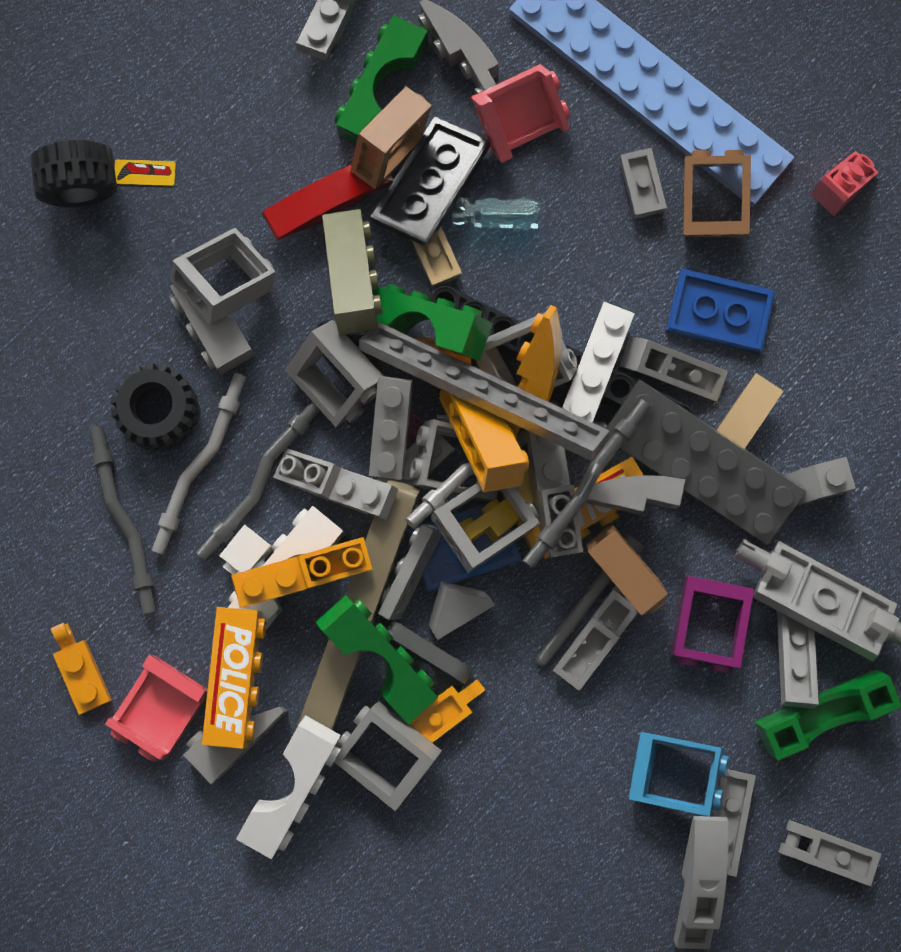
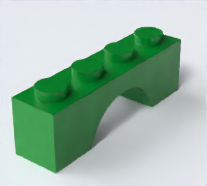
[334,15,428,144]
[373,284,493,361]
[315,595,438,725]
[754,669,901,761]

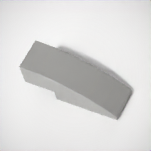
[585,475,685,515]

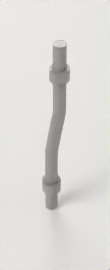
[151,373,246,555]
[405,400,562,529]

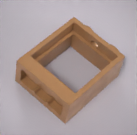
[350,86,432,189]
[684,150,751,238]
[586,523,668,616]

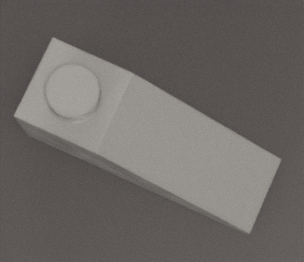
[619,336,728,402]
[183,707,288,784]

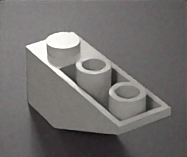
[170,284,255,375]

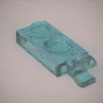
[452,197,540,228]

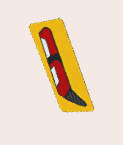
[115,159,176,186]

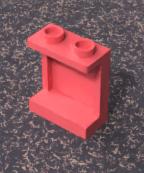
[471,64,570,163]
[105,655,208,762]

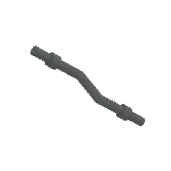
[523,399,652,569]
[196,401,321,561]
[90,425,156,615]

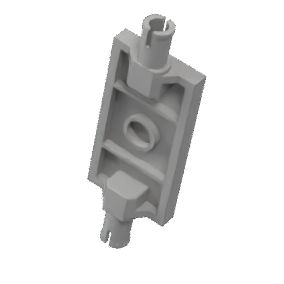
[734,539,901,661]

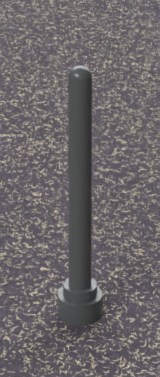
[536,531,644,667]

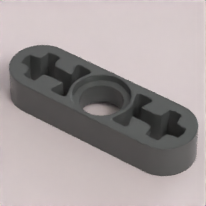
[386,620,473,684]

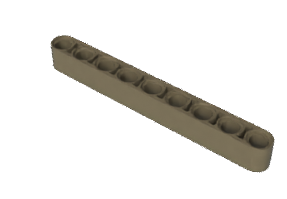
[295,478,421,731]

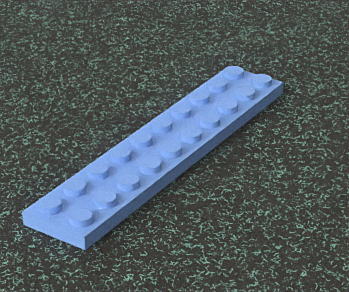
[509,0,794,208]

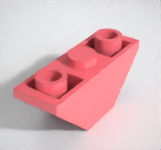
[810,151,879,216]

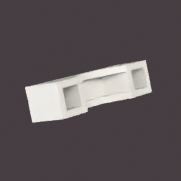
[562,302,635,422]
[228,506,345,630]
[236,715,341,859]

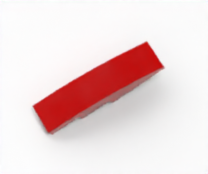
[262,165,394,241]

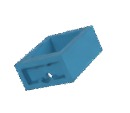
[629,732,729,817]

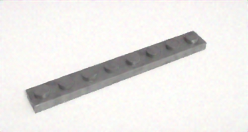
[359,322,610,461]

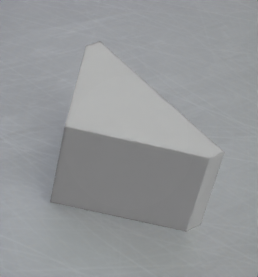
[428,581,495,640]

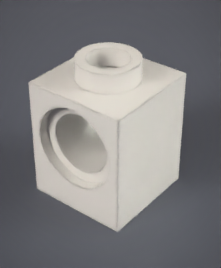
[219,525,272,575]

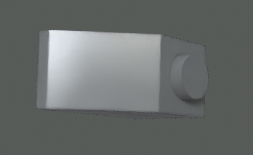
[785,457,856,507]

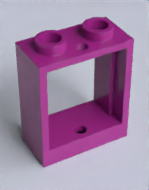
[670,576,754,674]

